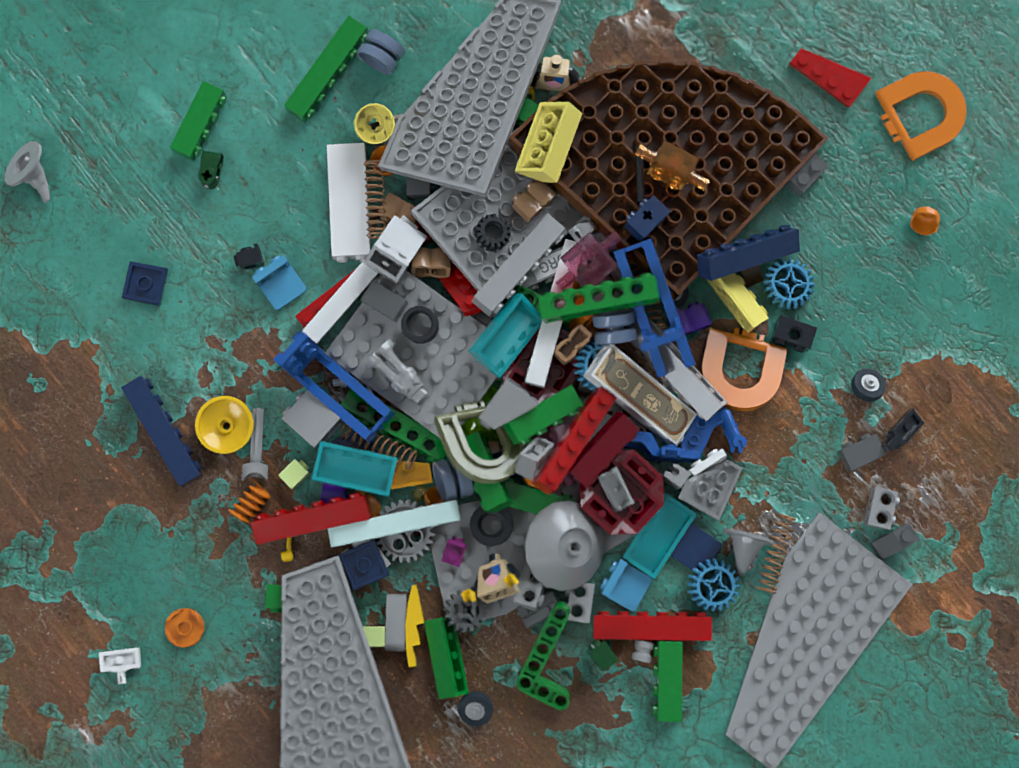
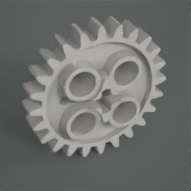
[377,500,437,563]

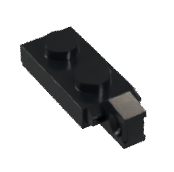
[881,408,924,452]

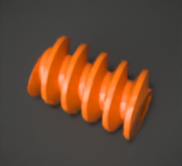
[228,480,271,523]

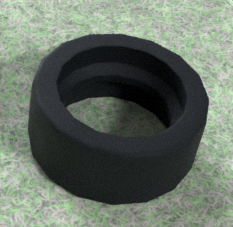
[401,306,439,344]

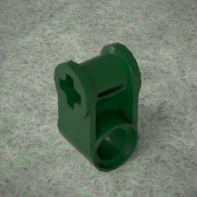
[198,151,224,189]

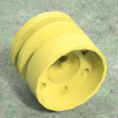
[353,103,395,144]

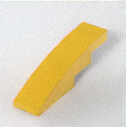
[405,584,424,667]

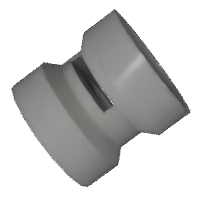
[631,640,654,663]

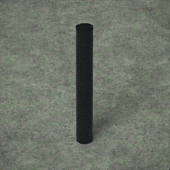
[635,146,645,203]

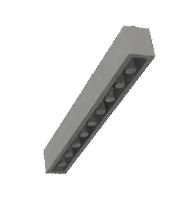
[576,263,728,421]

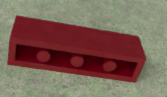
[568,411,640,487]

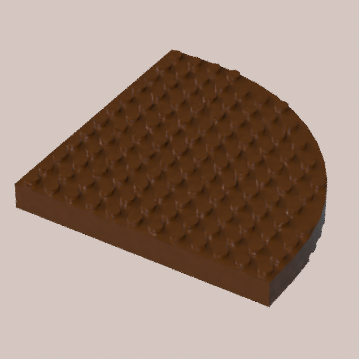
[507,59,829,301]

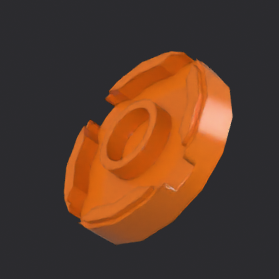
[165,608,205,647]

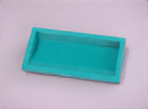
[468,293,542,378]
[312,441,397,497]
[622,492,697,579]

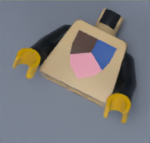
[527,55,580,101]
[461,553,521,604]

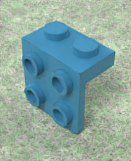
[252,255,307,310]
[600,559,652,611]

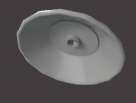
[525,500,604,591]

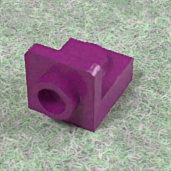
[441,536,467,567]

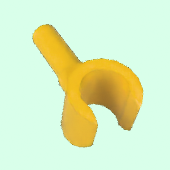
[281,537,294,562]

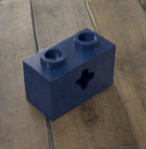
[624,195,670,242]

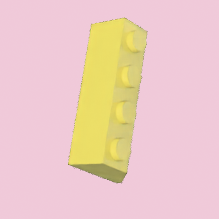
[515,102,582,183]
[706,273,768,333]

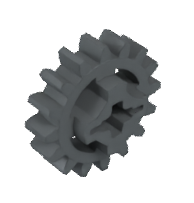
[443,590,487,633]

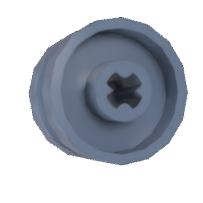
[356,29,405,75]
[592,311,637,344]
[432,459,473,502]

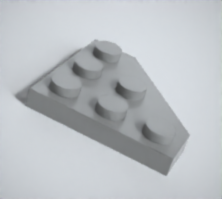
[679,459,742,520]

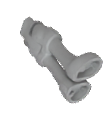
[365,339,428,404]

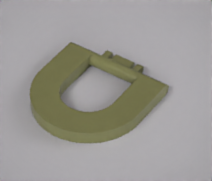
[434,400,525,484]

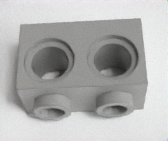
[515,436,555,481]
[863,487,900,530]
[513,564,548,611]
[562,583,595,623]

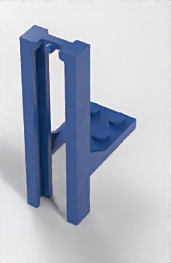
[614,239,696,378]
[273,331,395,443]

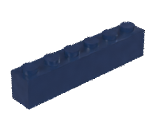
[697,225,800,281]
[121,376,203,487]

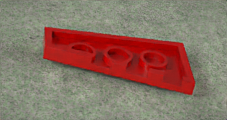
[789,48,872,108]
[437,259,483,317]

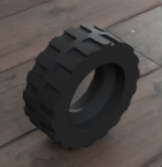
[470,506,513,546]

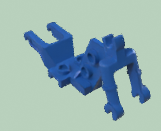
[623,407,747,464]

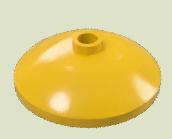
[195,396,254,454]

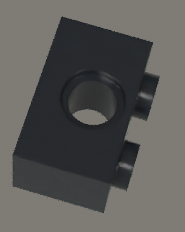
[771,315,817,353]

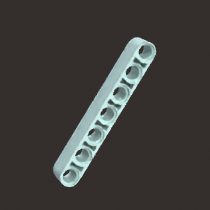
[328,500,461,548]

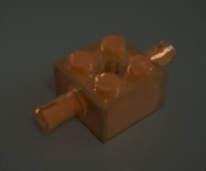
[635,141,709,191]

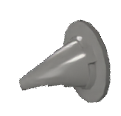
[5,141,50,203]
[722,529,775,576]

